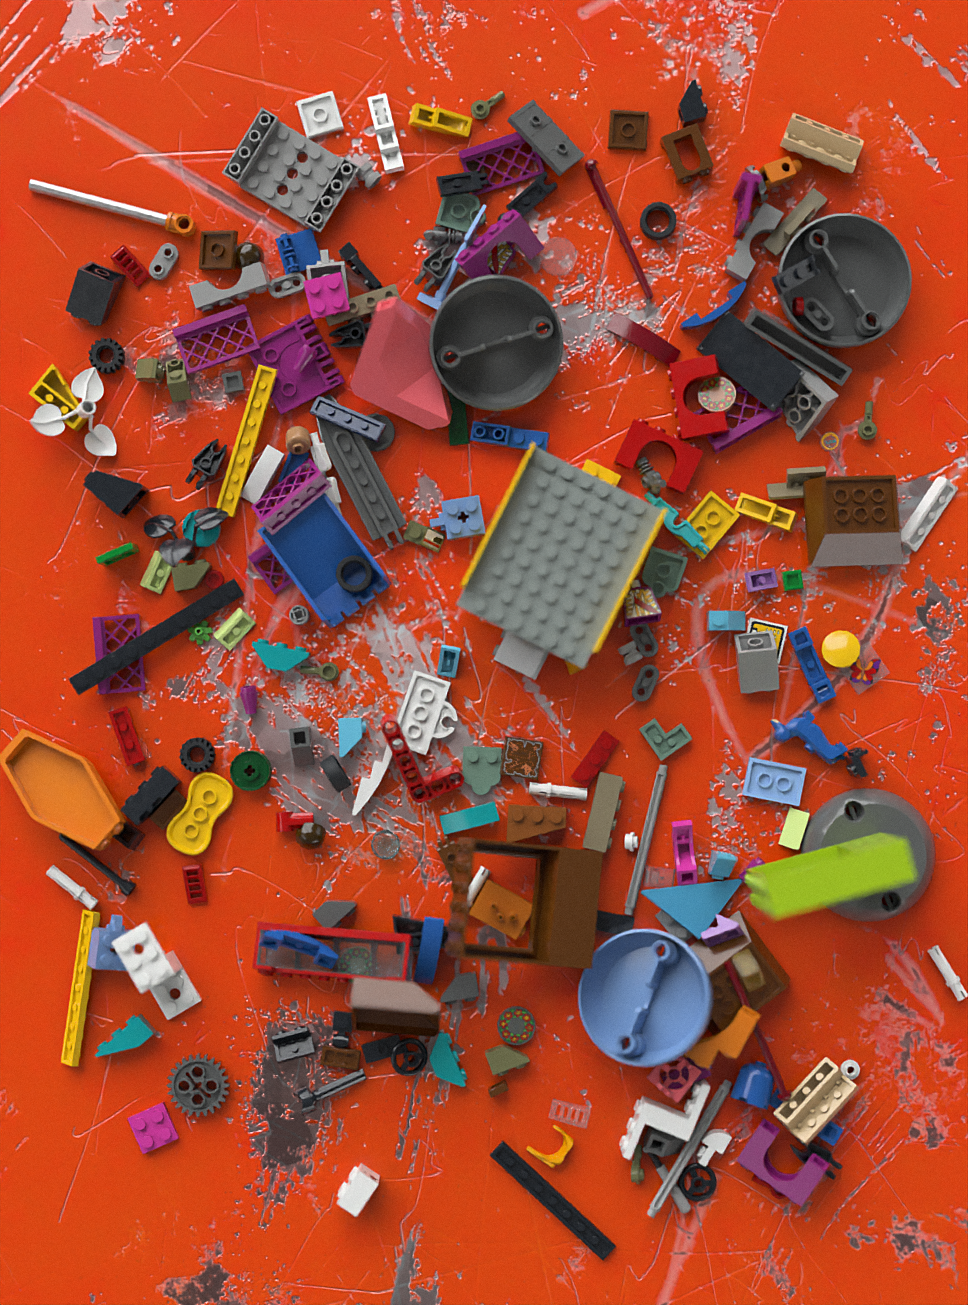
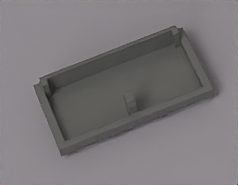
[507,100,585,177]

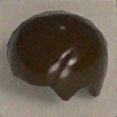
[236,242,264,270]
[296,823,326,849]

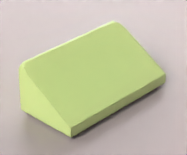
[140,551,173,594]
[214,608,256,650]
[778,808,810,850]

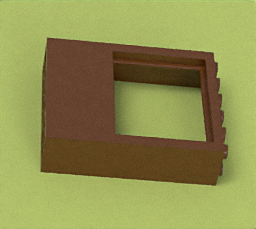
[445,837,603,969]

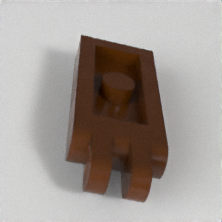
[436,835,473,881]

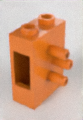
[469,879,532,940]

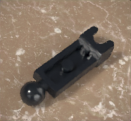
[497,172,558,221]
[338,242,383,290]

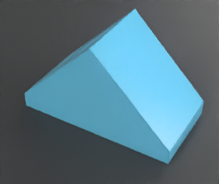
[437,645,461,678]

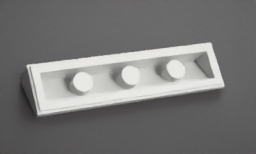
[901,476,958,552]

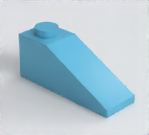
[708,850,737,880]

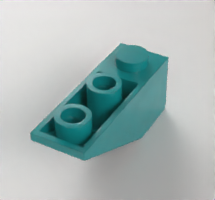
[95,1014,156,1057]

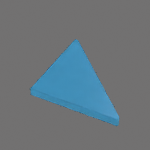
[640,879,743,939]

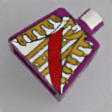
[487,241,516,275]
[623,580,662,627]

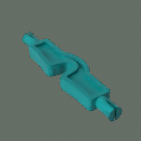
[644,491,710,555]

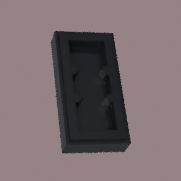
[361,1034,403,1064]

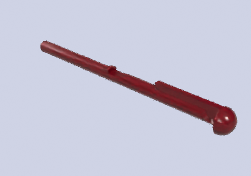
[585,159,654,299]
[724,960,792,1101]

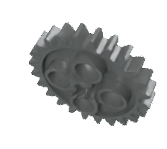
[167,1053,230,1117]

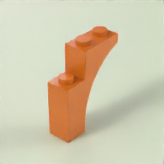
[682,1005,761,1069]

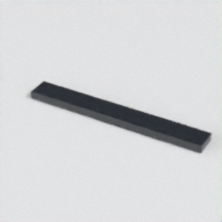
[490,1140,616,1260]

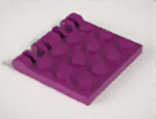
[246,314,345,415]

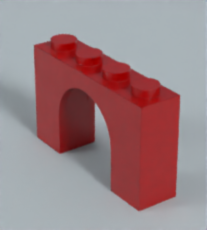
[667,354,730,441]
[613,418,704,495]

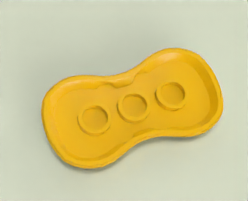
[167,772,233,855]

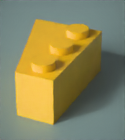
[28,363,89,432]

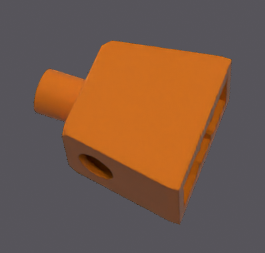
[759,156,802,192]

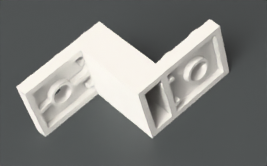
[111,922,202,1020]
[619,1079,710,1160]

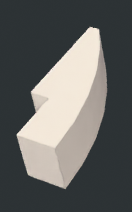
[241,445,285,504]

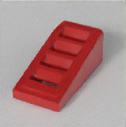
[110,245,151,288]
[182,863,208,904]

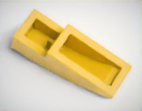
[409,103,473,137]
[734,493,798,533]

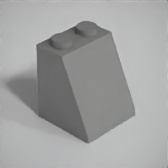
[492,629,549,680]
[734,631,779,694]

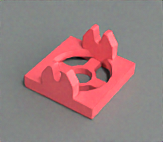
[647,1056,701,1102]

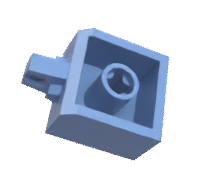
[429,495,486,541]
[87,914,135,971]

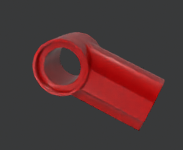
[276,811,314,832]

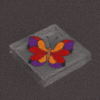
[839,641,890,695]

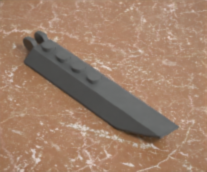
[313,394,407,550]

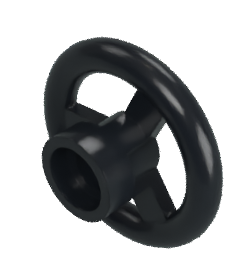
[391,1038,428,1076]
[678,1163,717,1201]

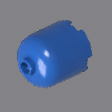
[730,1061,775,1110]

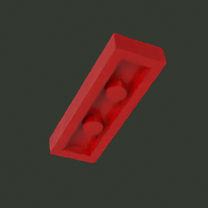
[108,706,146,766]
[571,730,620,788]

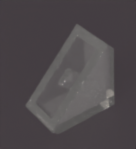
[643,865,675,888]

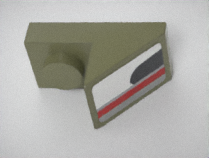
[403,520,446,553]

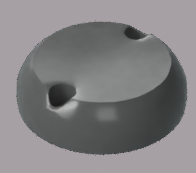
[777,213,912,348]
[429,275,563,411]
[801,788,936,922]

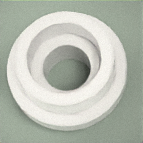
[625,832,638,851]
[840,1060,860,1079]

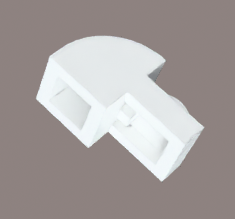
[696,1129,732,1166]

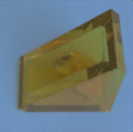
[731,949,766,992]

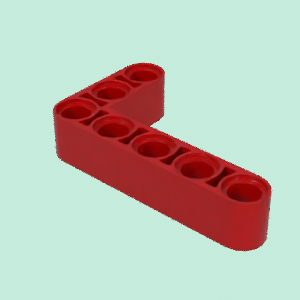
[380,714,464,803]

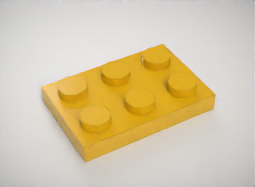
[674,491,740,559]

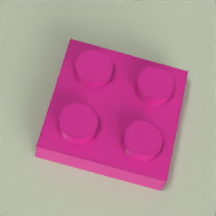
[303,272,350,320]
[128,1102,179,1154]

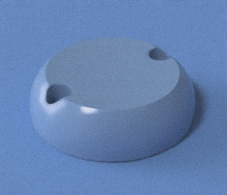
[578,929,713,1067]

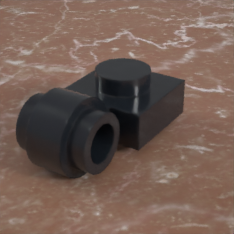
[332,1010,352,1049]

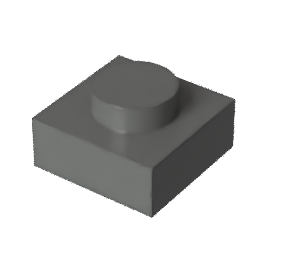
[222,371,245,394]

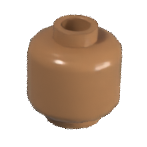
[286,426,311,455]

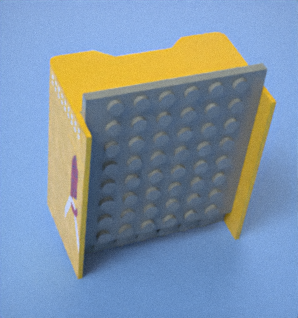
[456,442,667,668]

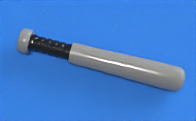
[643,1147,691,1214]

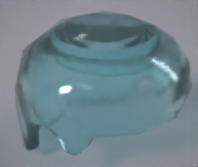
[371,830,400,860]

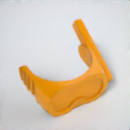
[526,1125,574,1168]

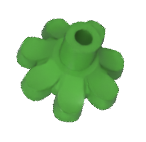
[187,620,213,645]

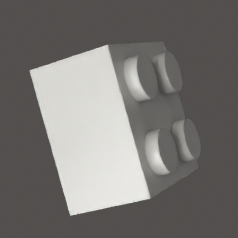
[337,1163,380,1216]

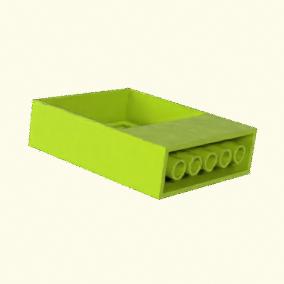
[744,832,916,918]

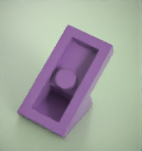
[744,568,778,593]
[701,914,744,947]

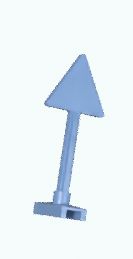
[417,204,487,309]

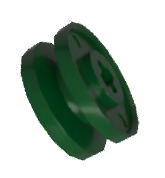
[230,750,272,791]

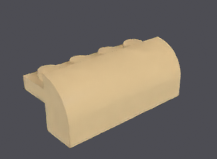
[780,113,864,174]
[774,1057,859,1145]

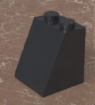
[65,261,126,326]
[83,470,149,518]

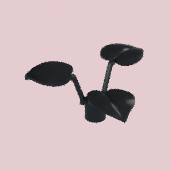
[143,507,229,568]

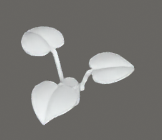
[31,367,117,456]

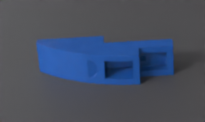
[470,421,550,452]

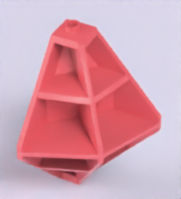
[350,297,452,430]

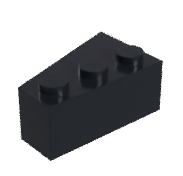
[120,765,182,825]
[392,914,449,954]

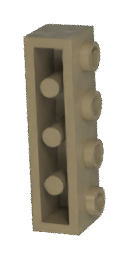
[582,772,625,853]

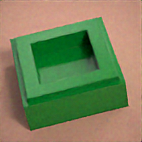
[781,569,804,591]

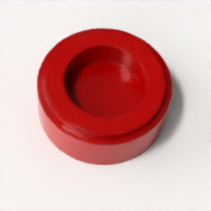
[792,297,804,316]
[204,570,224,589]

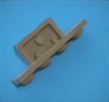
[763,188,827,256]
[326,284,401,326]
[767,466,826,500]

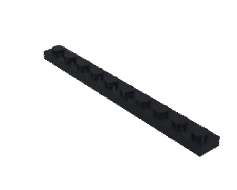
[69,578,244,695]

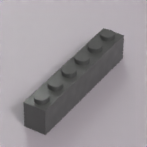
[743,307,853,386]

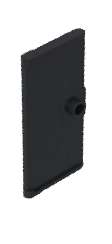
[696,310,805,412]

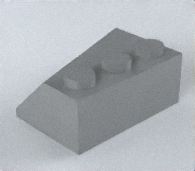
[780,358,839,442]

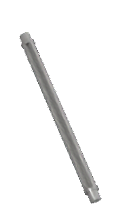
[624,764,668,916]
[646,1079,733,1218]

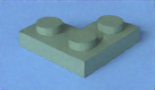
[639,718,692,761]

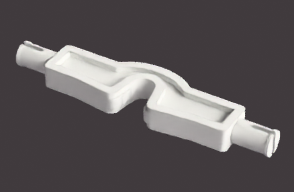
[309,432,342,515]

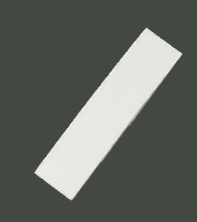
[367,93,405,174]
[352,744,393,815]

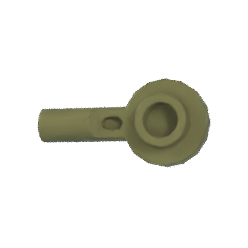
[471,91,506,119]
[858,401,877,440]
[300,662,339,681]
[631,1145,645,1184]

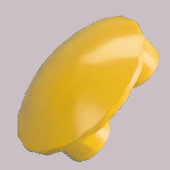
[822,630,860,668]

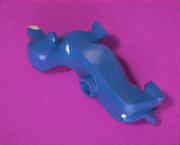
[770,710,848,764]

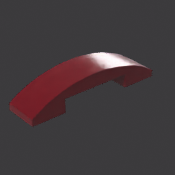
[606,312,681,367]

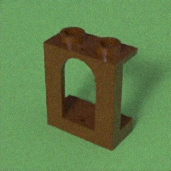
[660,123,714,184]

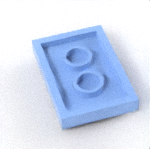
[742,757,806,806]

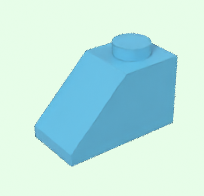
[706,611,745,631]
[338,717,366,757]

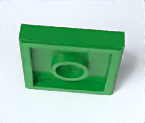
[95,542,140,566]

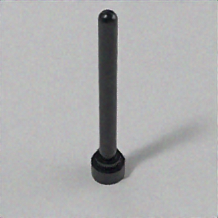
[59,833,136,897]

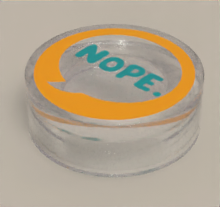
[820,432,840,451]

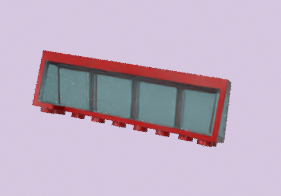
[252,922,413,983]

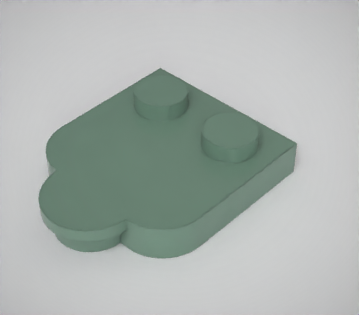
[435,193,486,233]
[642,546,688,598]
[462,746,502,795]

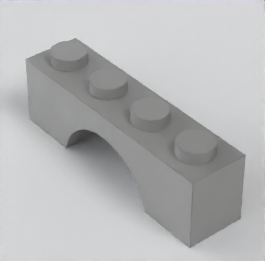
[724,202,784,282]
[189,262,272,312]

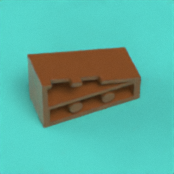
[506,804,567,842]

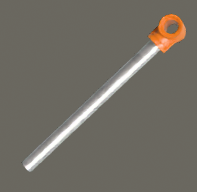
[29,179,196,237]

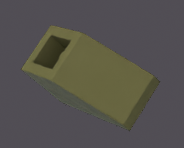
[135,358,166,384]
[166,358,192,402]
[171,559,212,592]
[485,1044,529,1076]

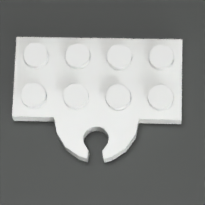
[393,670,458,755]

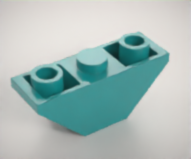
[252,639,311,672]
[429,1029,468,1087]

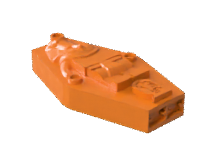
[0,729,126,851]

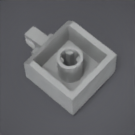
[306,249,350,299]

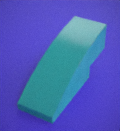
[439,801,500,835]

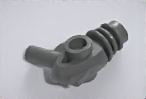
[423,226,462,245]
[636,457,666,494]

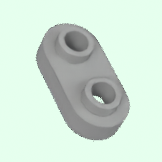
[149,243,179,280]
[268,272,306,299]

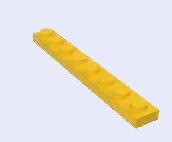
[216,364,278,517]
[61,910,100,1066]

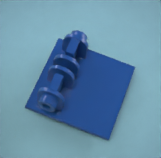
[275,229,321,275]

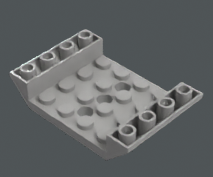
[222,108,360,233]

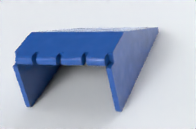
[257,492,392,629]

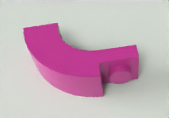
[672,820,697,886]

